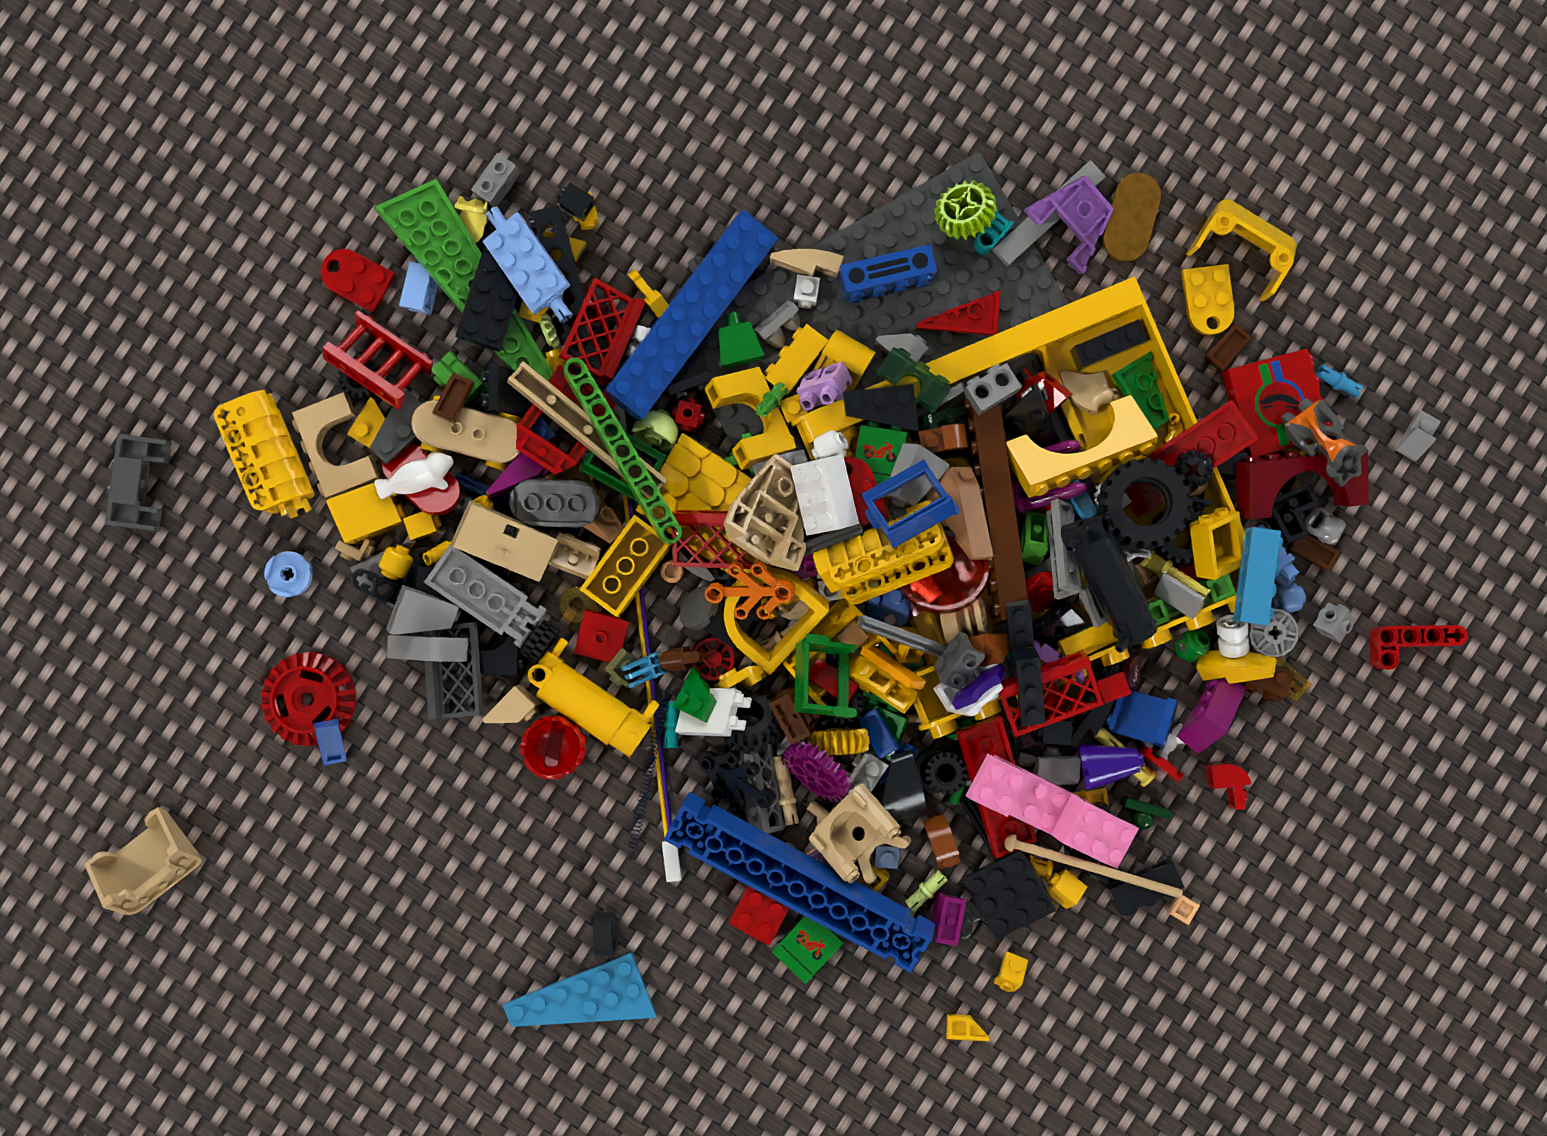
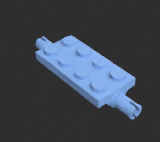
[483,207,573,323]

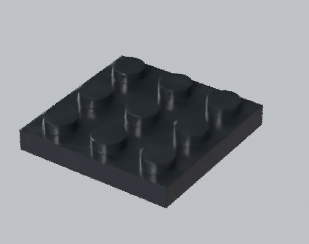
[962,850,1058,940]

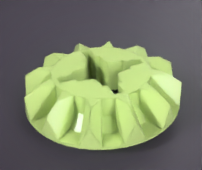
[539,313,561,350]

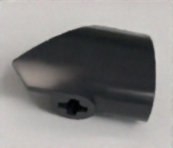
[880,749,928,826]

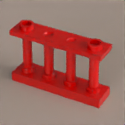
[323,310,433,410]

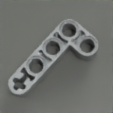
[387,635,468,662]

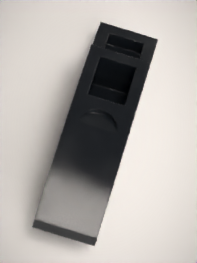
[1071,663,1119,747]

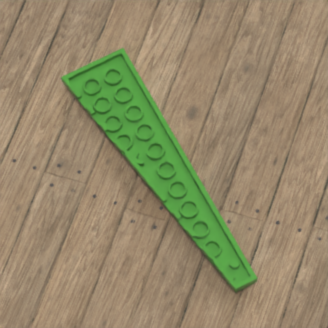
[375,179,557,424]

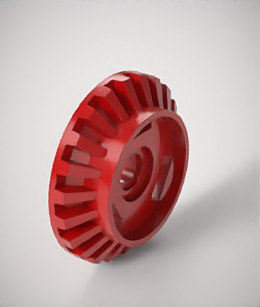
[261,652,356,746]

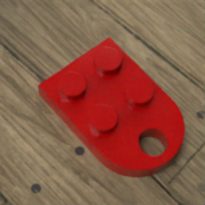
[321,249,396,314]
[844,457,889,527]

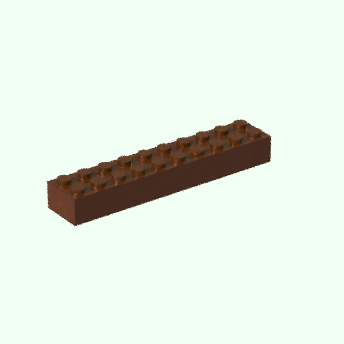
[961,389,1028,623]

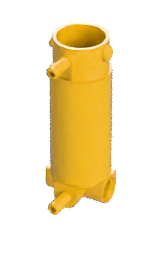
[528,638,660,758]

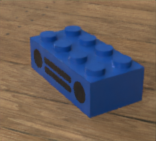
[838,244,937,304]

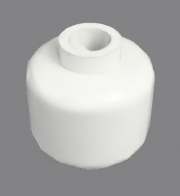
[812,430,848,460]

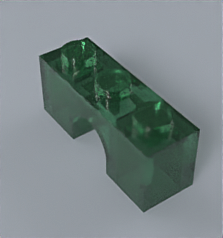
[876,347,952,414]

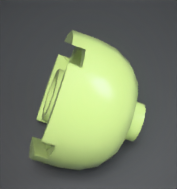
[631,409,678,452]

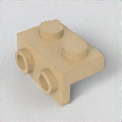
[548,532,601,580]

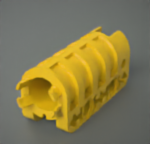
[214,390,315,518]

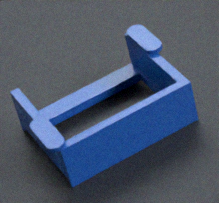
[862,459,960,548]

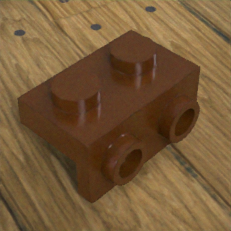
[1239,665,1295,702]

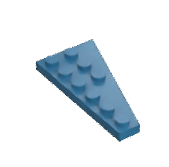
[503,951,657,1027]

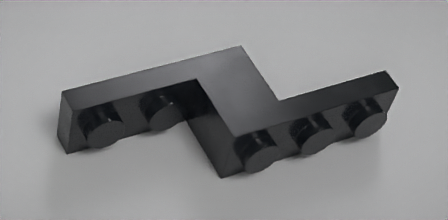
[1005,600,1046,726]

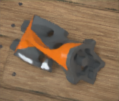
[1281,398,1368,487]

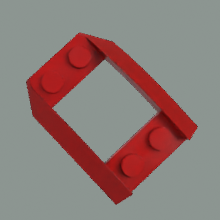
[516,364,616,474]

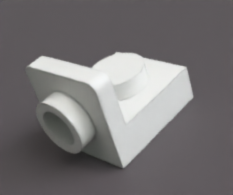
[793,275,820,309]

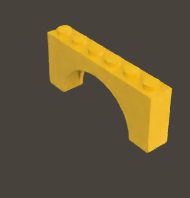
[1006,395,1158,498]

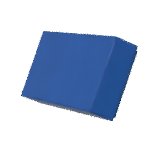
[858,708,900,760]
[314,719,347,766]

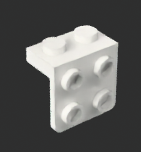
[933,669,1004,716]

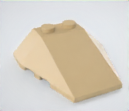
[724,454,806,571]

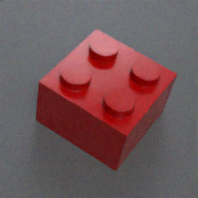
[729,885,789,946]

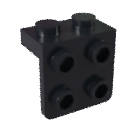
[667,344,713,400]
[480,363,529,414]

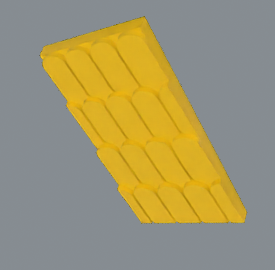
[636,433,773,586]

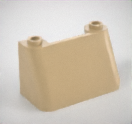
[84,807,202,915]

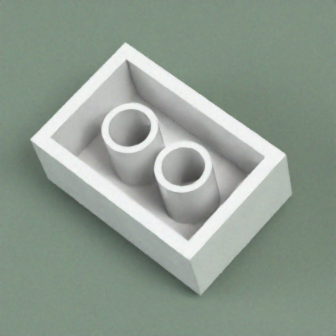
[790,454,859,536]

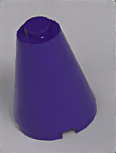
[1079,744,1145,791]

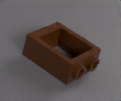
[769,683,823,745]

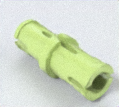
[905,870,948,912]

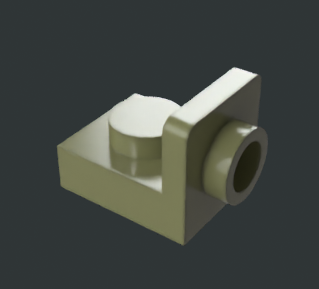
[605,648,638,688]

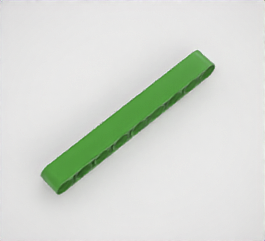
[564,358,682,545]

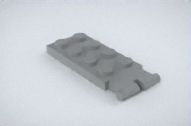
[424,544,547,648]

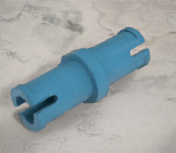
[1315,364,1363,398]

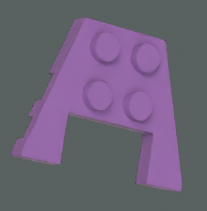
[1024,176,1114,274]

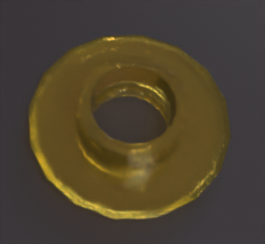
[559,586,596,623]

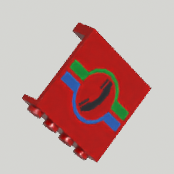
[1222,348,1332,457]

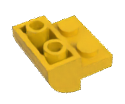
[812,330,876,392]

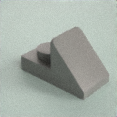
[1395,410,1441,461]

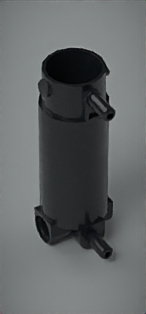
[1061,513,1157,653]

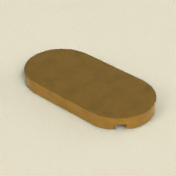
[1102,173,1161,263]

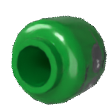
[1175,629,1210,662]

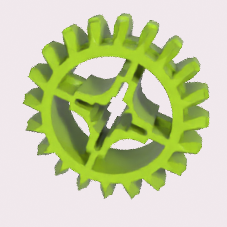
[934,180,997,240]

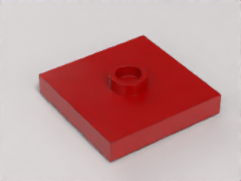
[574,609,630,663]

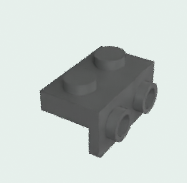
[934,631,985,690]

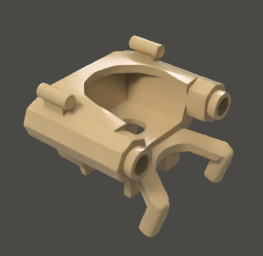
[809,784,911,884]

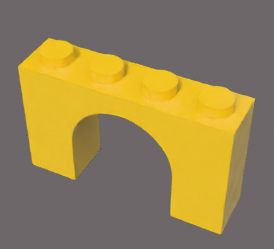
[704,367,797,470]

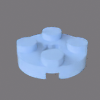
[264,551,313,597]

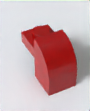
[1206,762,1251,810]

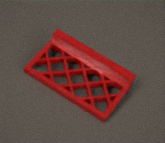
[559,278,646,385]
[672,510,761,569]
[999,650,1104,737]

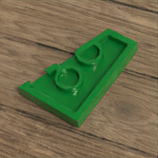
[1111,351,1169,430]

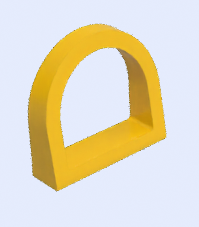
[724,568,829,675]

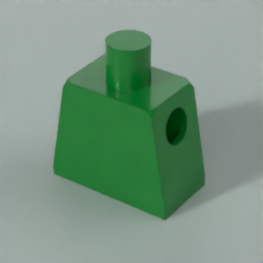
[719,312,764,369]

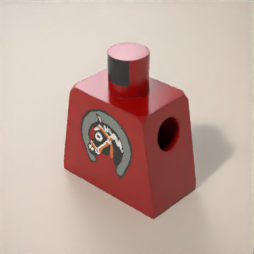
[1015,368,1073,414]

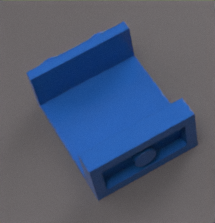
[1106,690,1178,748]

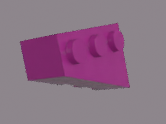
[1176,677,1246,754]

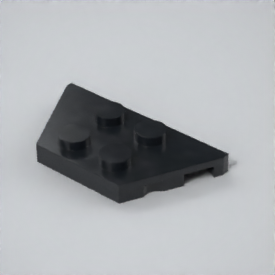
[1002,383,1061,448]

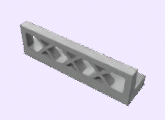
[1046,498,1082,600]
[738,744,784,833]

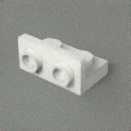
[844,750,889,793]

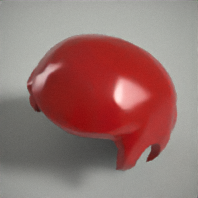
[519,715,586,780]

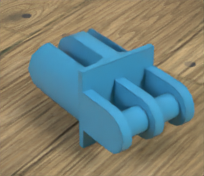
[621,651,667,688]

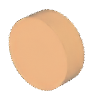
[660,560,684,583]

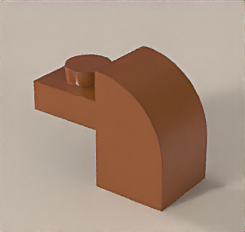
[918,424,969,454]
[923,814,961,870]

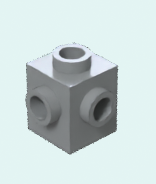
[1313,603,1355,643]

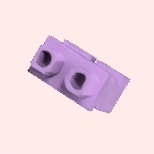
[796,361,853,411]

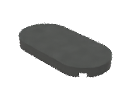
[509,479,600,527]

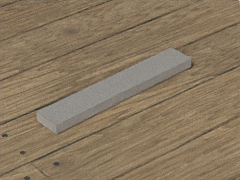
[992,160,1106,267]

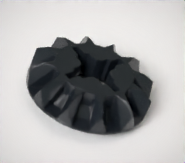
[1174,450,1213,488]

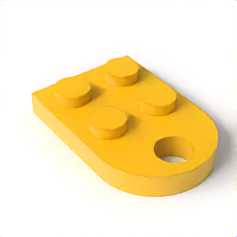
[1181,264,1234,336]

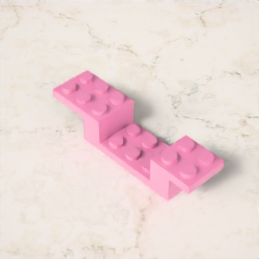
[966,754,1139,869]

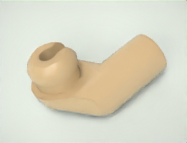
[807,800,829,829]

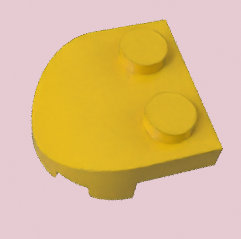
[713,666,767,690]

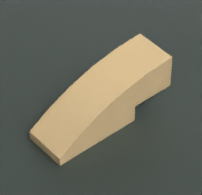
[770,249,844,278]

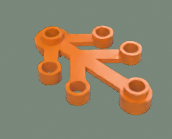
[705,561,796,620]

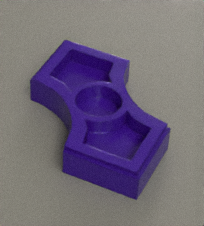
[952,663,1006,710]

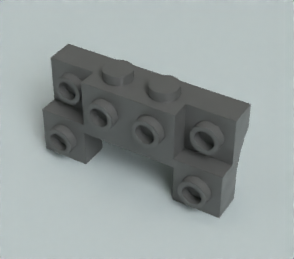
[105,434,172,532]

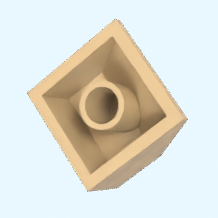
[482,684,541,723]

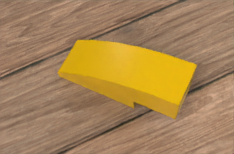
[1196,650,1277,684]

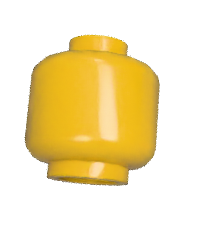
[379,544,413,580]

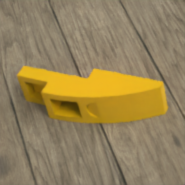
[833,653,918,714]

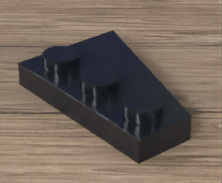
[843,384,919,431]

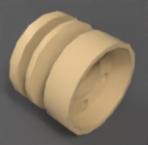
[938,590,988,645]

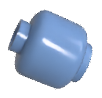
[1271,582,1306,613]

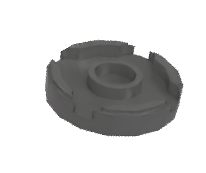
[680,586,719,631]

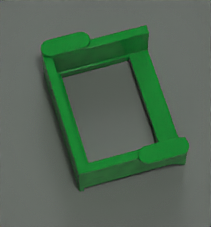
[579,426,667,505]
[794,634,857,719]

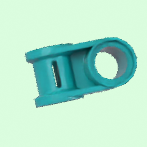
[974,209,1015,255]

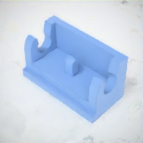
[399,262,438,315]

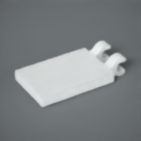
[675,688,752,736]

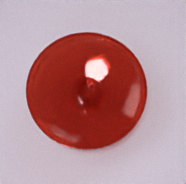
[895,535,989,614]

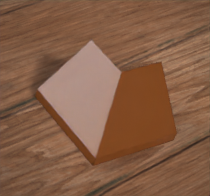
[948,634,1009,667]

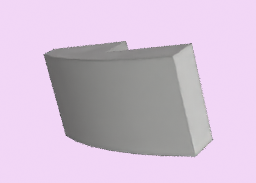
[672,550,716,582]

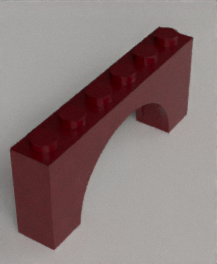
[1236,450,1369,520]

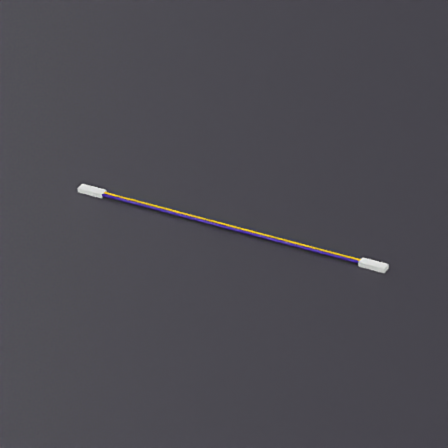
[613,404,682,882]

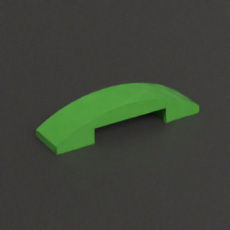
[1148,573,1236,626]

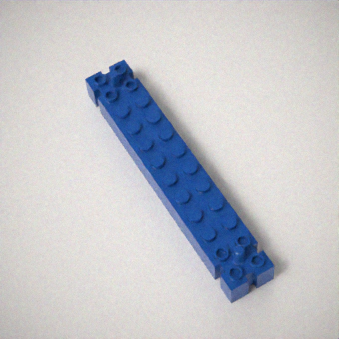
[664,792,935,973]

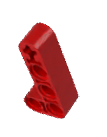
[1369,625,1468,670]

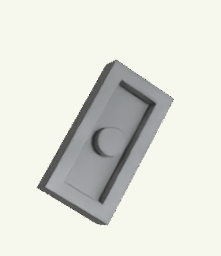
[754,301,800,349]

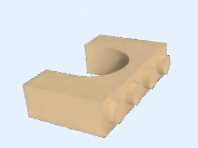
[292,392,382,499]

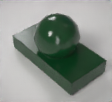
[1120,796,1172,830]

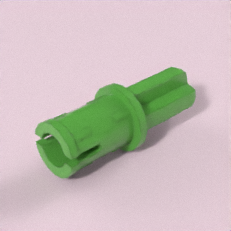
[756,383,788,417]

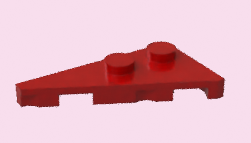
[916,291,1001,336]

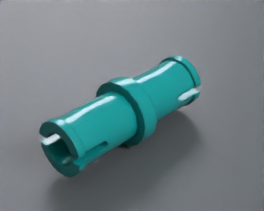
[663,702,679,748]

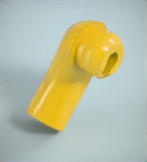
[1163,413,1184,444]

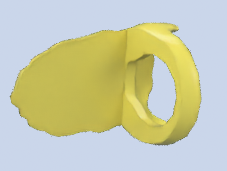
[454,196,488,243]

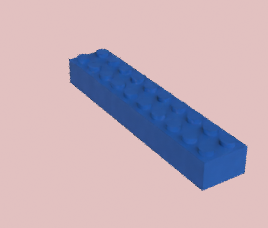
[602,209,779,421]

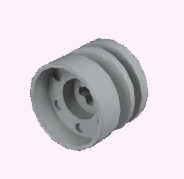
[1248,608,1299,657]

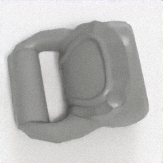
[1303,506,1346,545]

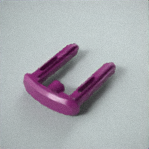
[1009,440,1087,516]

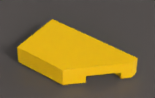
[946,1014,990,1041]

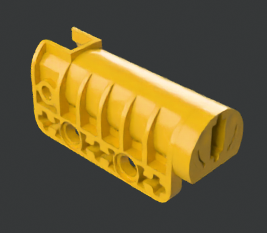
[813,499,954,605]

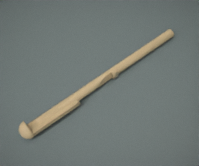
[1004,834,1183,898]

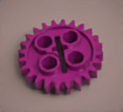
[783,740,852,802]

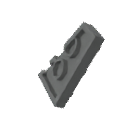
[370,388,422,465]

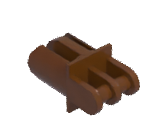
[659,646,707,671]

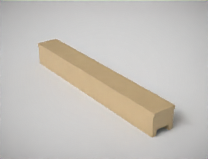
[507,361,667,498]

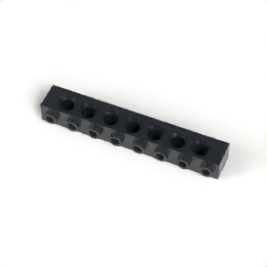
[530,205,609,388]

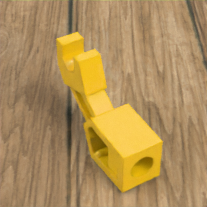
[627,269,669,318]

